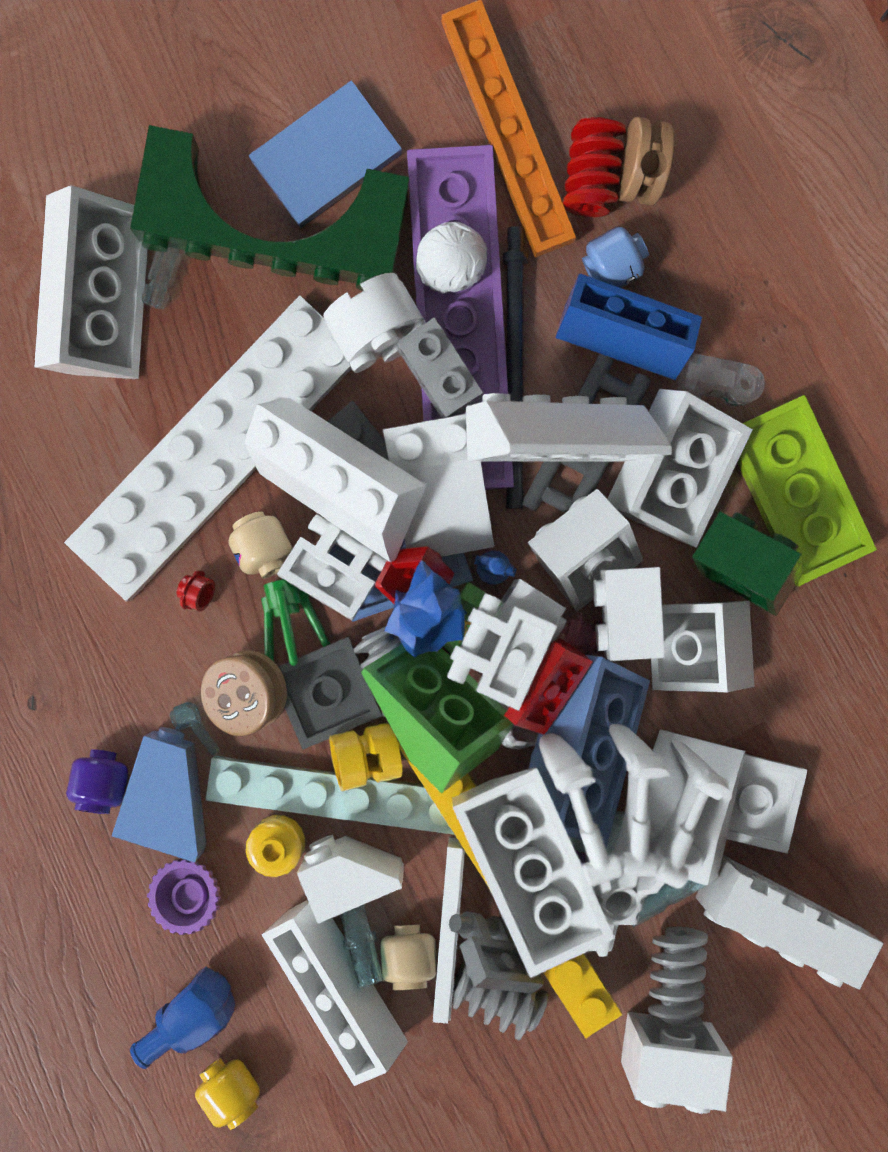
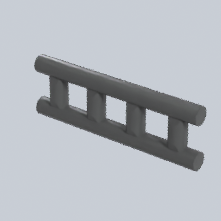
[522,354,651,514]

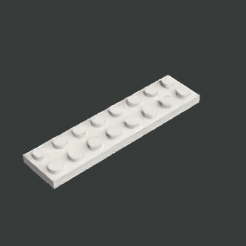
[64,295,352,601]

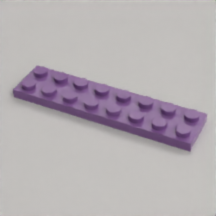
[407,145,514,490]

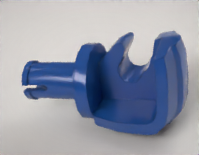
[130,966,235,1069]

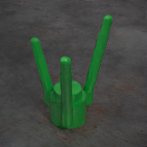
[261,579,330,666]

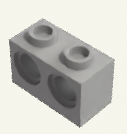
[397,317,483,418]

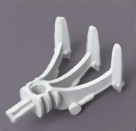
[539,724,732,957]

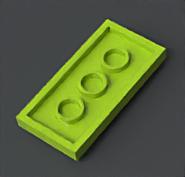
[737,395,877,586]

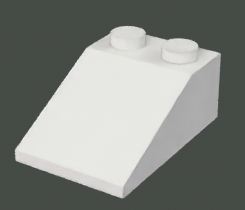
[383,414,494,557]
[647,729,746,886]

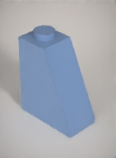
[112,727,206,863]

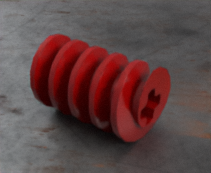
[563,117,626,217]

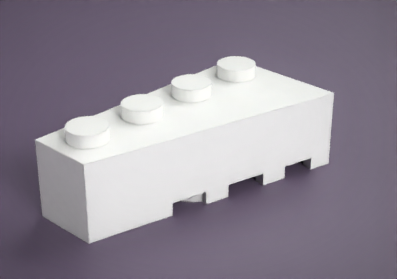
[695,855,883,990]

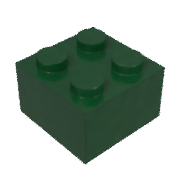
[692,511,803,617]

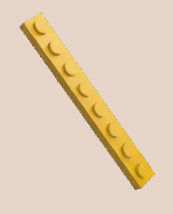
[397,740,622,1039]

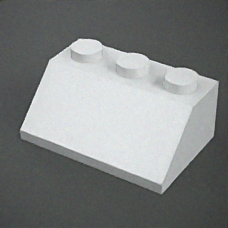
[608,389,753,547]

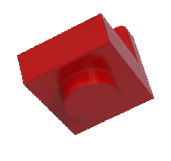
[375,546,455,605]

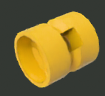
[329,722,402,791]

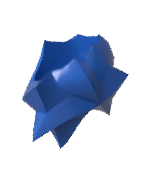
[384,560,467,657]

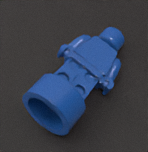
[474,551,517,585]

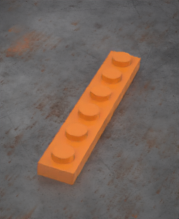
[441,0,576,258]

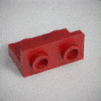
[504,638,593,735]

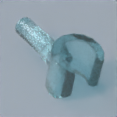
[170,702,220,755]

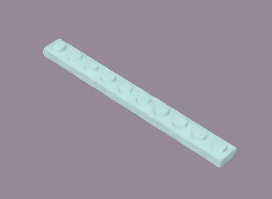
[206,756,625,855]

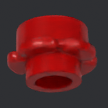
[176,570,215,612]

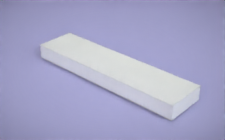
[433,838,465,1024]

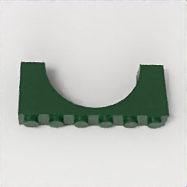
[130,125,409,291]

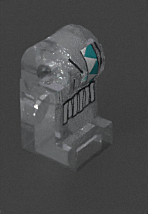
[677,353,765,407]

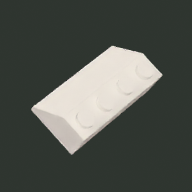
[34,185,147,379]
[466,393,672,462]
[244,398,426,562]
[452,767,615,978]

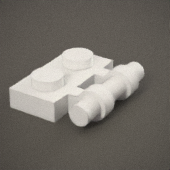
[277,514,387,621]
[447,593,557,710]

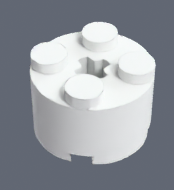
[324,273,426,373]

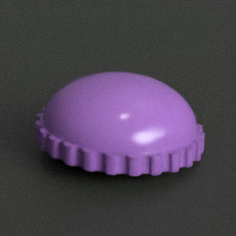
[147,859,221,935]

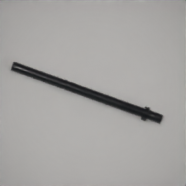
[503,226,528,509]

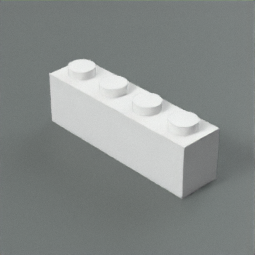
[262,900,408,1086]

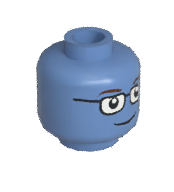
[582,226,649,288]

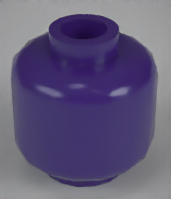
[66,749,128,814]

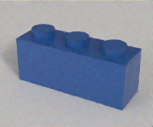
[555,273,702,380]

